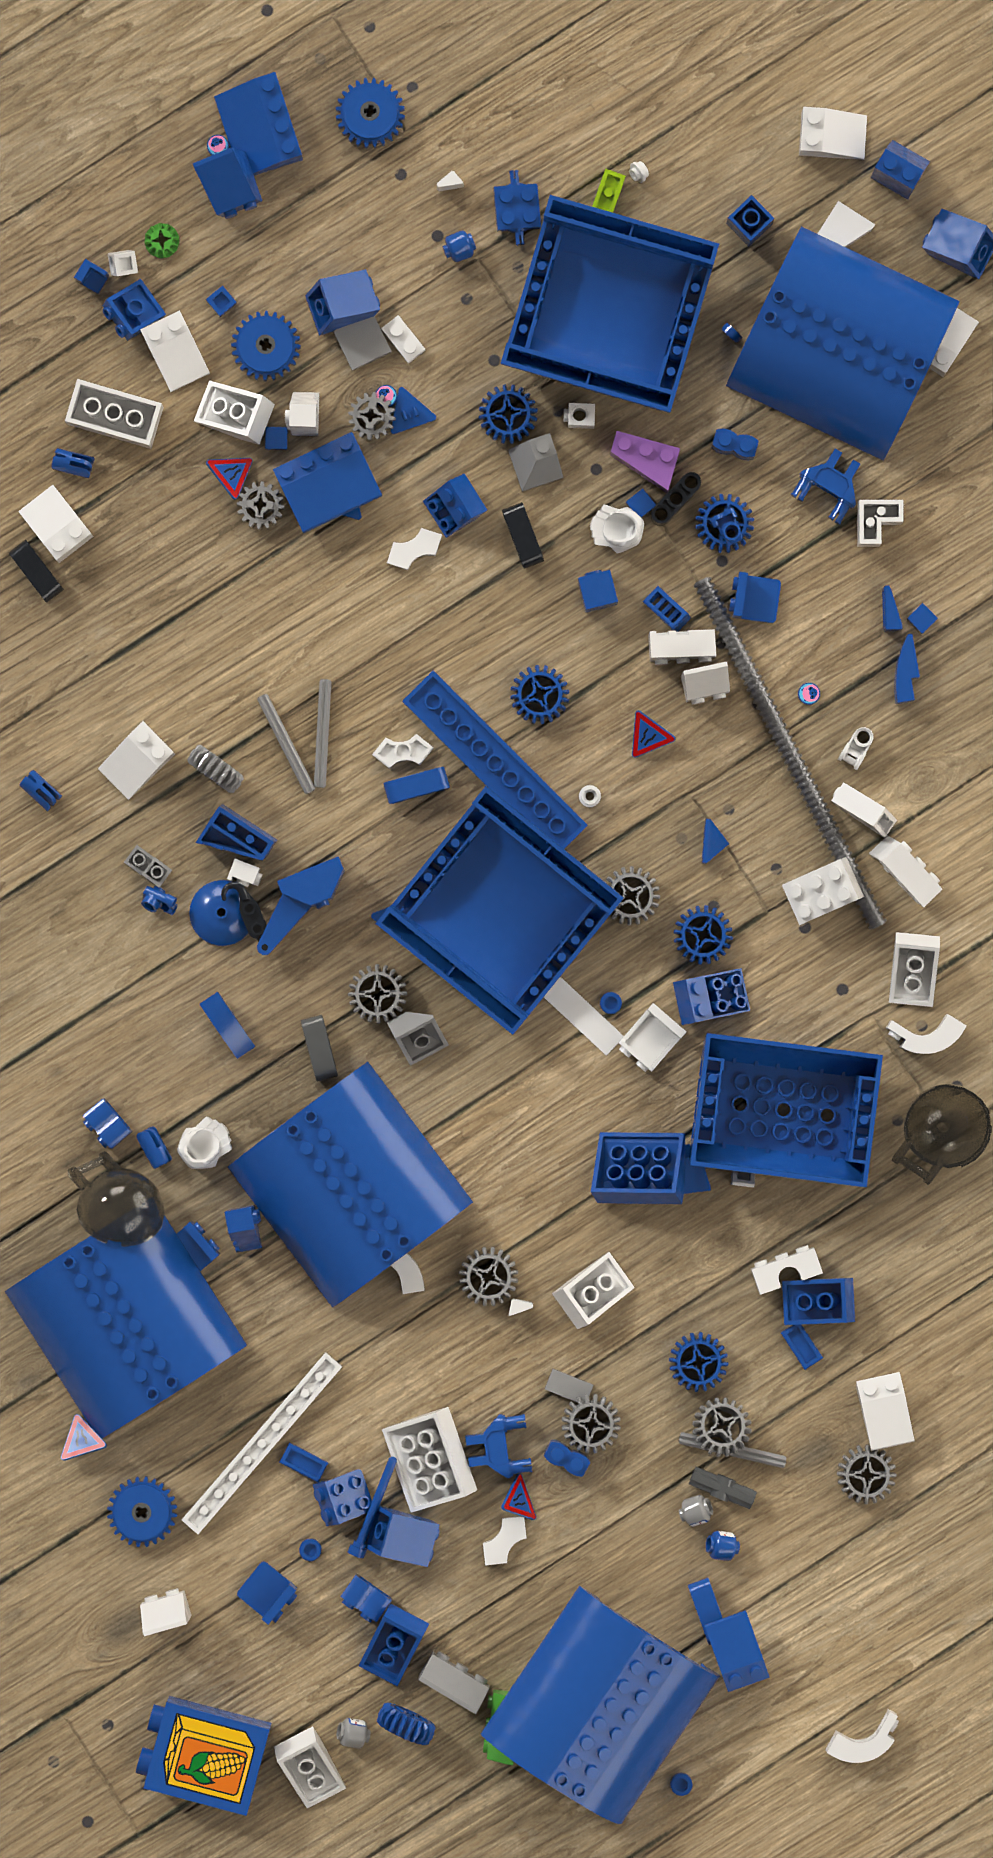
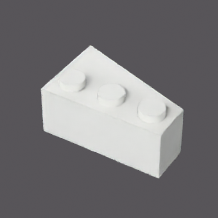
[285,392,319,436]
[648,629,716,665]
[869,835,942,907]

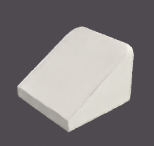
[437,171,464,191]
[508,1298,533,1316]

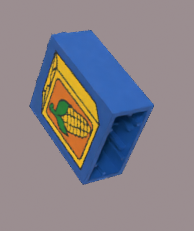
[136,1696,272,1816]

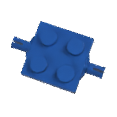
[493,170,541,246]

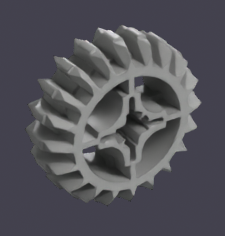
[187,745,244,793]
[607,866,660,926]
[348,964,407,1024]
[459,1247,518,1306]
[562,1394,621,1453]
[692,1398,752,1457]
[837,1444,897,1504]

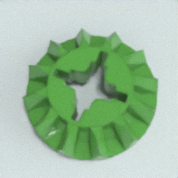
[144,223,180,258]

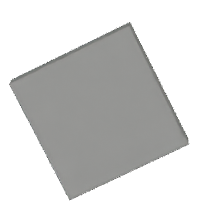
[333,316,392,371]

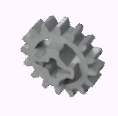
[348,392,396,440]
[237,481,285,530]

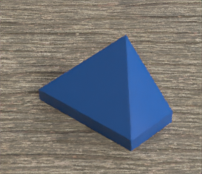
[702,819,729,864]

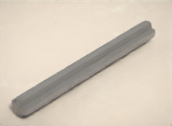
[314,679,331,788]
[257,694,315,794]
[679,1432,786,1468]

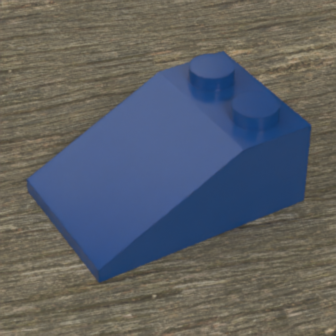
[782,1278,855,1325]
[359,1603,429,1686]
[704,1610,770,1692]

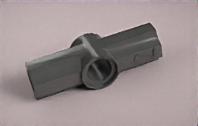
[689,1466,757,1509]

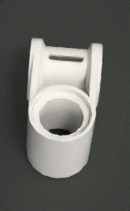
[838,727,873,770]

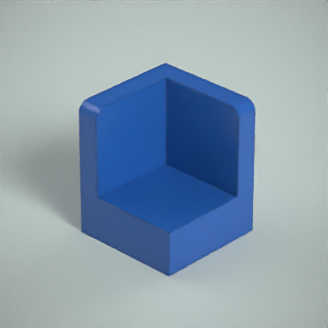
[74,259,109,294]

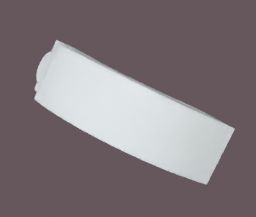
[886,1014,966,1054]
[390,1253,425,1294]
[825,1709,899,1763]

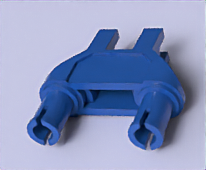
[791,449,860,525]
[465,1414,532,1478]

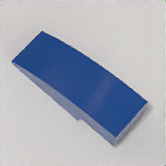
[894,634,920,704]
[200,992,255,1059]

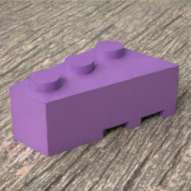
[610,431,680,493]

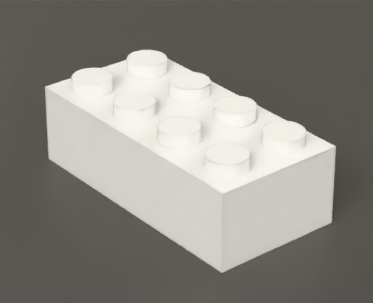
[65,379,164,449]

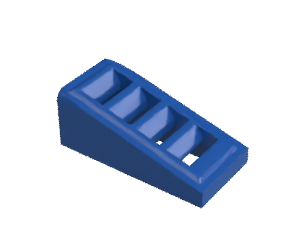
[882,585,903,631]
[643,586,691,632]

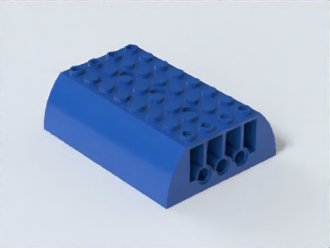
[690,1033,883,1187]

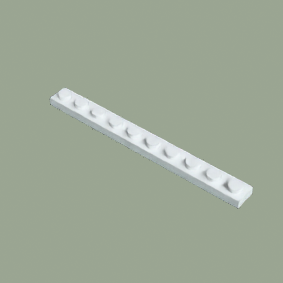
[182,1352,342,1534]

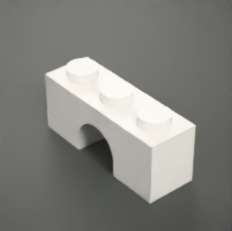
[751,1245,823,1295]

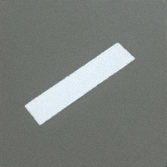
[544,977,624,1055]

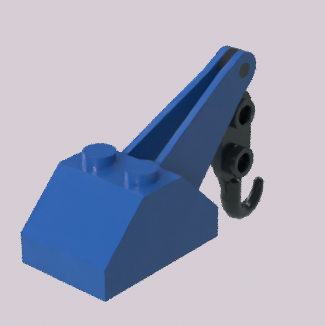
[221,856,345,955]

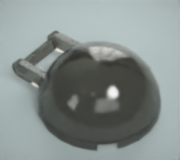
[892,1084,992,1185]
[68,1151,165,1247]

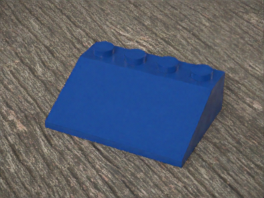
[214,72,303,176]
[273,432,382,533]
[591,1132,685,1204]

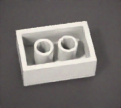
[782,857,864,925]

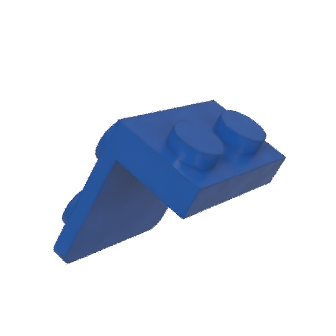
[729,572,781,623]
[177,1221,220,1271]
[313,1469,372,1526]
[237,1561,297,1625]

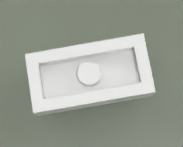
[381,315,425,364]

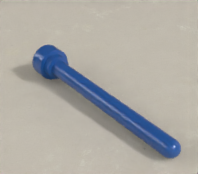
[347,1456,397,1559]

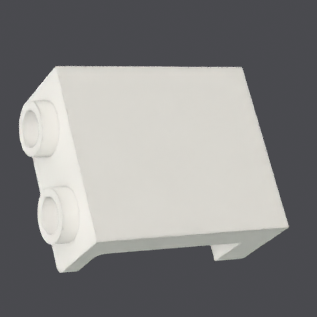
[619,1003,686,1072]

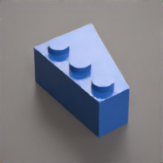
[196,804,277,861]
[225,1205,262,1253]

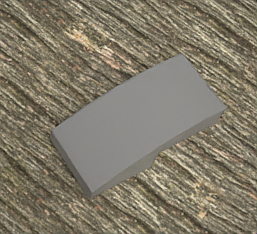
[124,845,172,888]

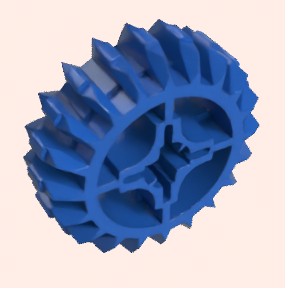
[479,384,538,444]
[695,494,754,553]
[510,665,569,724]
[673,905,733,965]
[669,1332,728,1392]
[377,1703,436,1745]

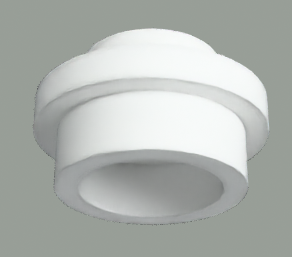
[629,161,649,183]
[579,785,601,807]

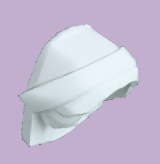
[590,504,644,553]
[177,1117,232,1169]

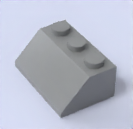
[419,1651,489,1714]

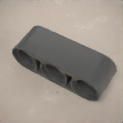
[301,1015,338,1082]

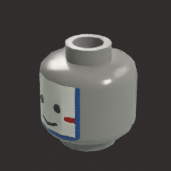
[679,1495,713,1527]
[336,1718,371,1749]

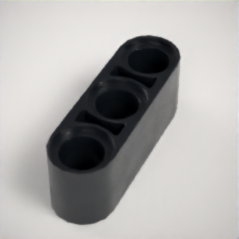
[651,472,701,526]
[502,502,544,569]
[8,540,64,603]

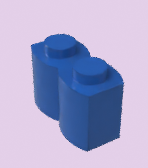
[711,429,759,461]
[83,1098,133,1149]
[544,1440,590,1477]
[340,1573,392,1623]

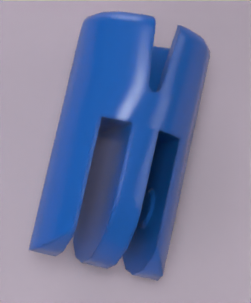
[52,448,95,478]
[19,770,62,811]
[136,1126,172,1169]

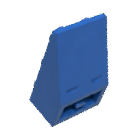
[673,968,750,1025]

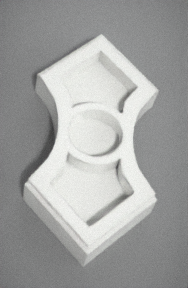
[387,528,442,570]
[372,734,434,769]
[483,1516,527,1565]

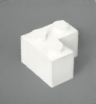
[857,500,903,547]

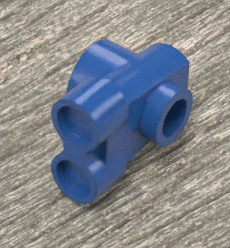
[710,508,743,546]
[141,886,177,915]

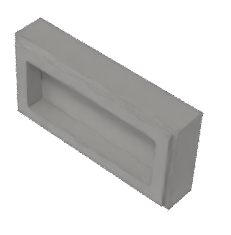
[545,1368,593,1402]

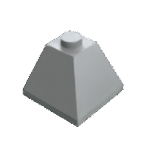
[508,433,564,492]
[387,1012,449,1066]

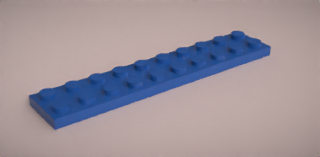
[402,670,588,849]

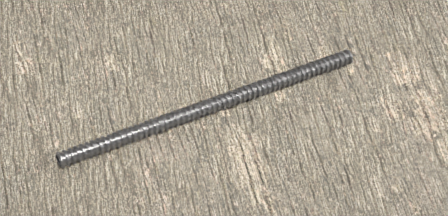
[694,577,887,930]

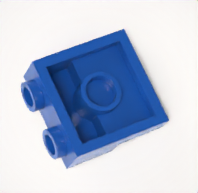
[102,279,166,341]

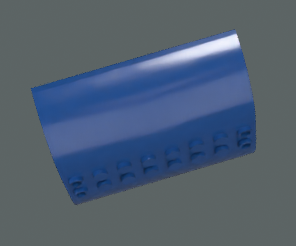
[501,195,719,413]
[726,226,960,461]
[375,786,624,1035]
[228,1062,473,1308]
[5,1197,247,1438]
[481,1586,720,1824]

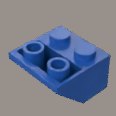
[423,473,488,538]

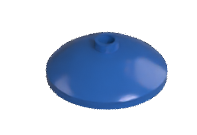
[189,880,250,946]

